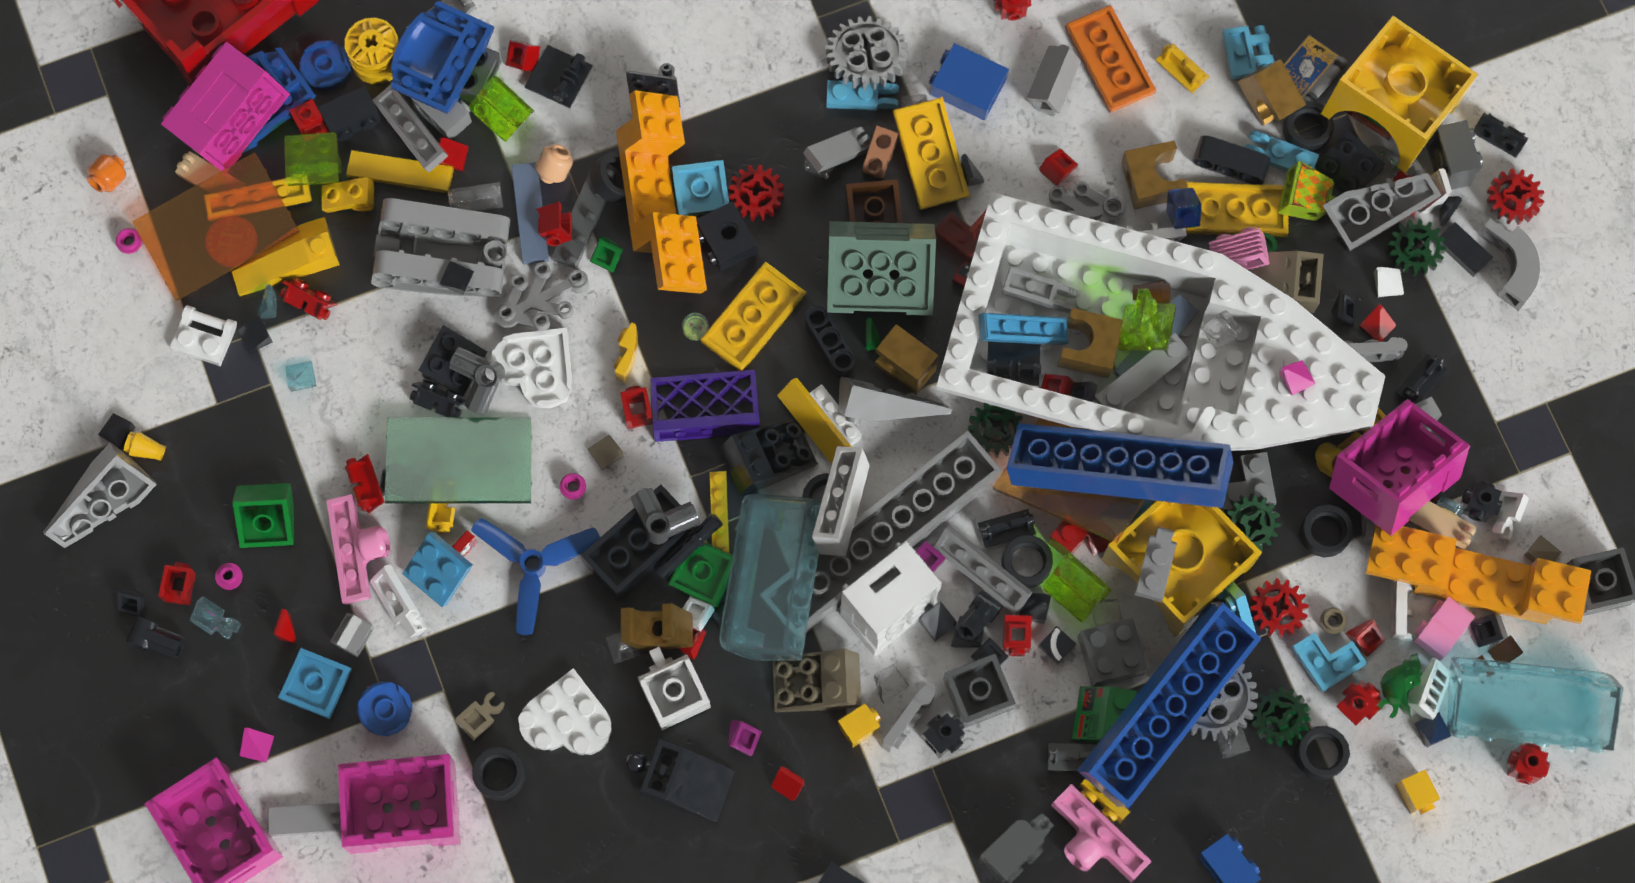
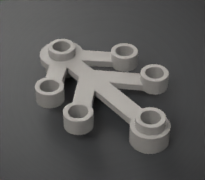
[1049,181,1126,223]
[494,262,589,331]

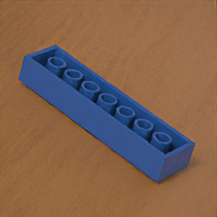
[1007,423,1233,508]
[1077,602,1262,808]

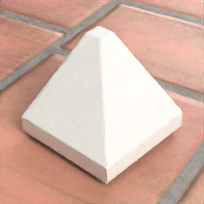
[1374,267,1404,297]

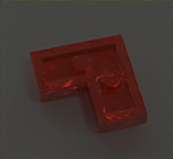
[935,210,986,262]

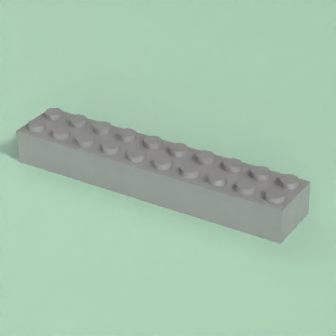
[760,430,1002,643]

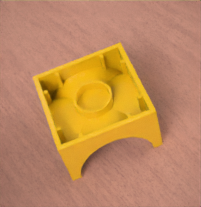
[1321,16,1478,173]
[1101,501,1262,637]

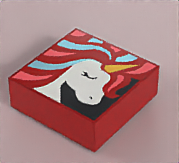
[452,531,478,557]

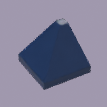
[1414,712,1451,748]

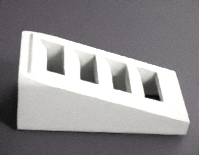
[1419,168,1452,214]
[1407,658,1452,720]

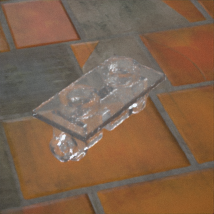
[448,182,503,211]

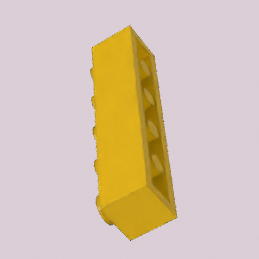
[710,471,729,553]

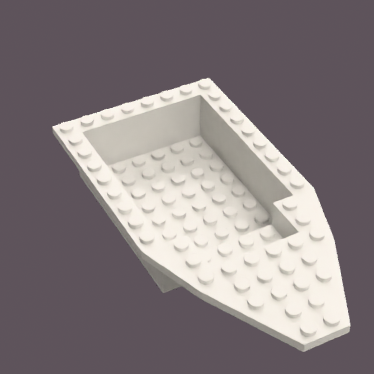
[936,192,1385,451]

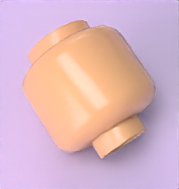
[535,144,573,184]

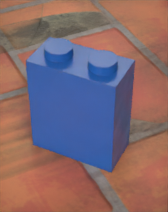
[928,43,1009,121]

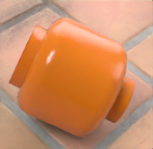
[87,154,126,193]

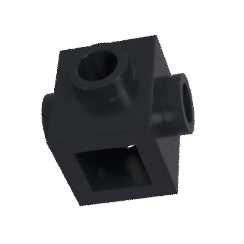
[1461,481,1503,523]
[921,713,965,758]

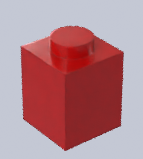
[1048,516,1088,560]

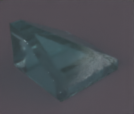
[258,285,277,319]
[286,361,317,392]

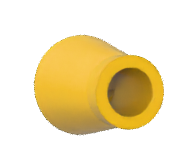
[123,431,166,461]

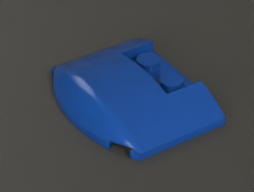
[391,1,494,114]
[242,48,316,153]

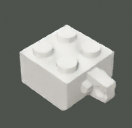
[637,647,711,731]

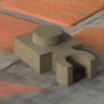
[455,692,505,741]

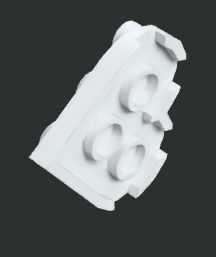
[491,327,573,408]
[518,668,612,755]

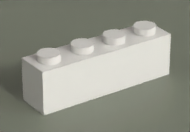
[812,446,870,556]

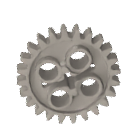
[826,16,908,90]
[1191,664,1258,741]

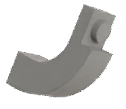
[1478,218,1540,311]

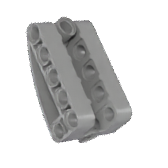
[371,198,510,296]

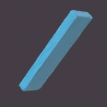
[978,313,1069,345]

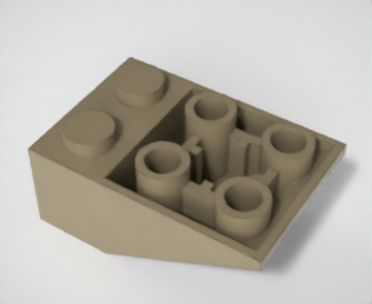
[1248,251,1324,313]
[772,648,862,712]

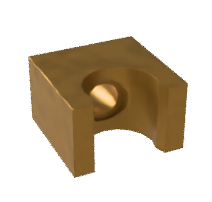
[1237,59,1306,126]
[1121,140,1188,210]
[1057,308,1123,378]
[875,324,939,395]
[621,603,693,652]

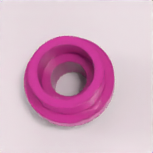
[116,228,142,254]
[560,473,586,500]
[215,563,243,590]

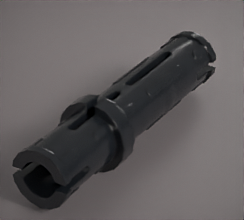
[654,513,723,580]

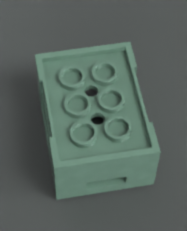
[827,221,936,315]

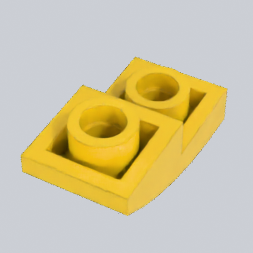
[613,322,638,383]

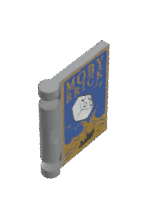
[1284,35,1348,101]

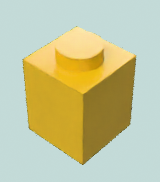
[838,703,882,748]
[1395,769,1441,815]

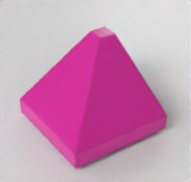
[1279,360,1316,396]
[240,727,274,763]

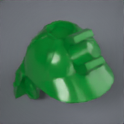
[1378,653,1423,719]

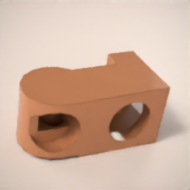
[862,126,899,179]

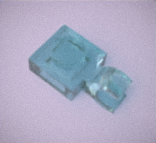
[189,596,241,639]

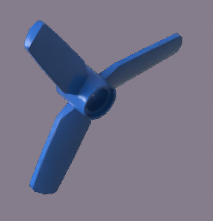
[471,518,600,635]

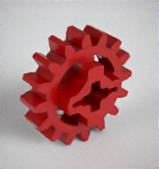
[728,165,784,221]
[1486,168,1544,225]
[1249,578,1309,638]

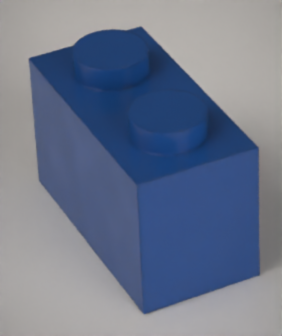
[1197,834,1261,883]

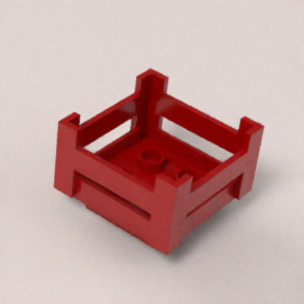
[112,0,319,86]

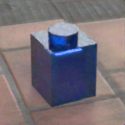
[1166,187,1202,229]

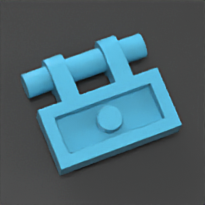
[1222,25,1274,80]

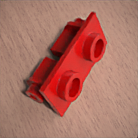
[280,278,338,320]
[345,454,385,513]

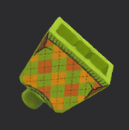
[1278,161,1336,221]

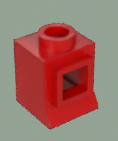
[289,99,329,143]
[536,202,572,246]
[620,386,653,429]
[158,562,196,606]
[1002,615,1032,657]

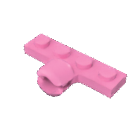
[326,494,390,605]
[1051,784,1151,882]

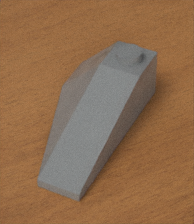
[1323,173,1442,252]
[839,376,952,424]
[43,443,156,548]

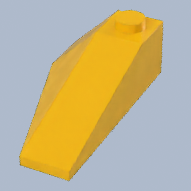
[232,217,340,297]

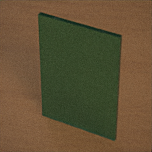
[384,417,533,504]

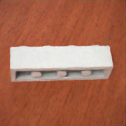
[810,384,862,446]

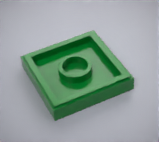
[668,543,739,607]

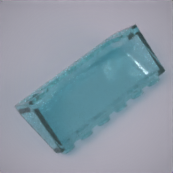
[719,494,822,661]
[1447,657,1623,753]

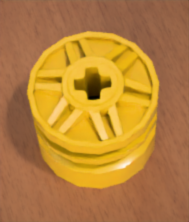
[345,18,399,84]

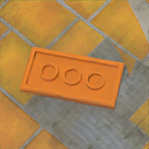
[1065,5,1156,113]

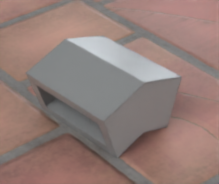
[330,613,375,658]

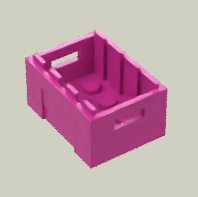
[161,41,290,175]
[1329,399,1470,536]
[338,754,460,854]
[145,758,283,883]

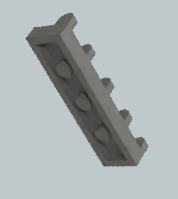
[552,169,616,269]

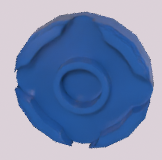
[299,40,351,91]
[357,681,412,736]

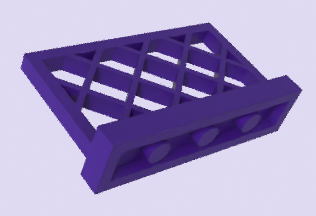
[650,370,760,442]

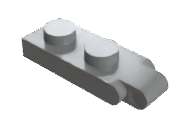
[1135,526,1177,602]

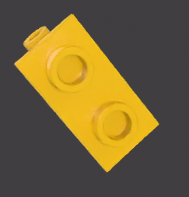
[1155,43,1210,94]
[426,477,459,535]

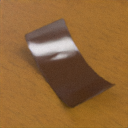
[1476,635,1524,676]

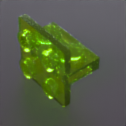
[468,76,534,142]
[285,133,342,186]
[1117,289,1176,350]
[1043,552,1112,622]

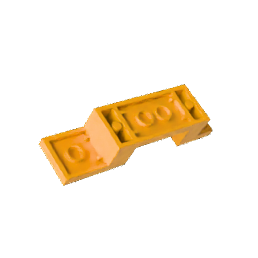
[616,90,707,294]
[1365,524,1591,625]

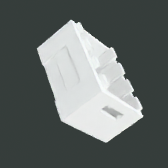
[840,541,942,656]

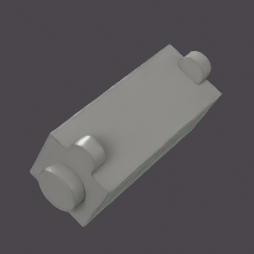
[1027,45,1081,116]

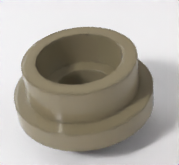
[1319,607,1347,635]

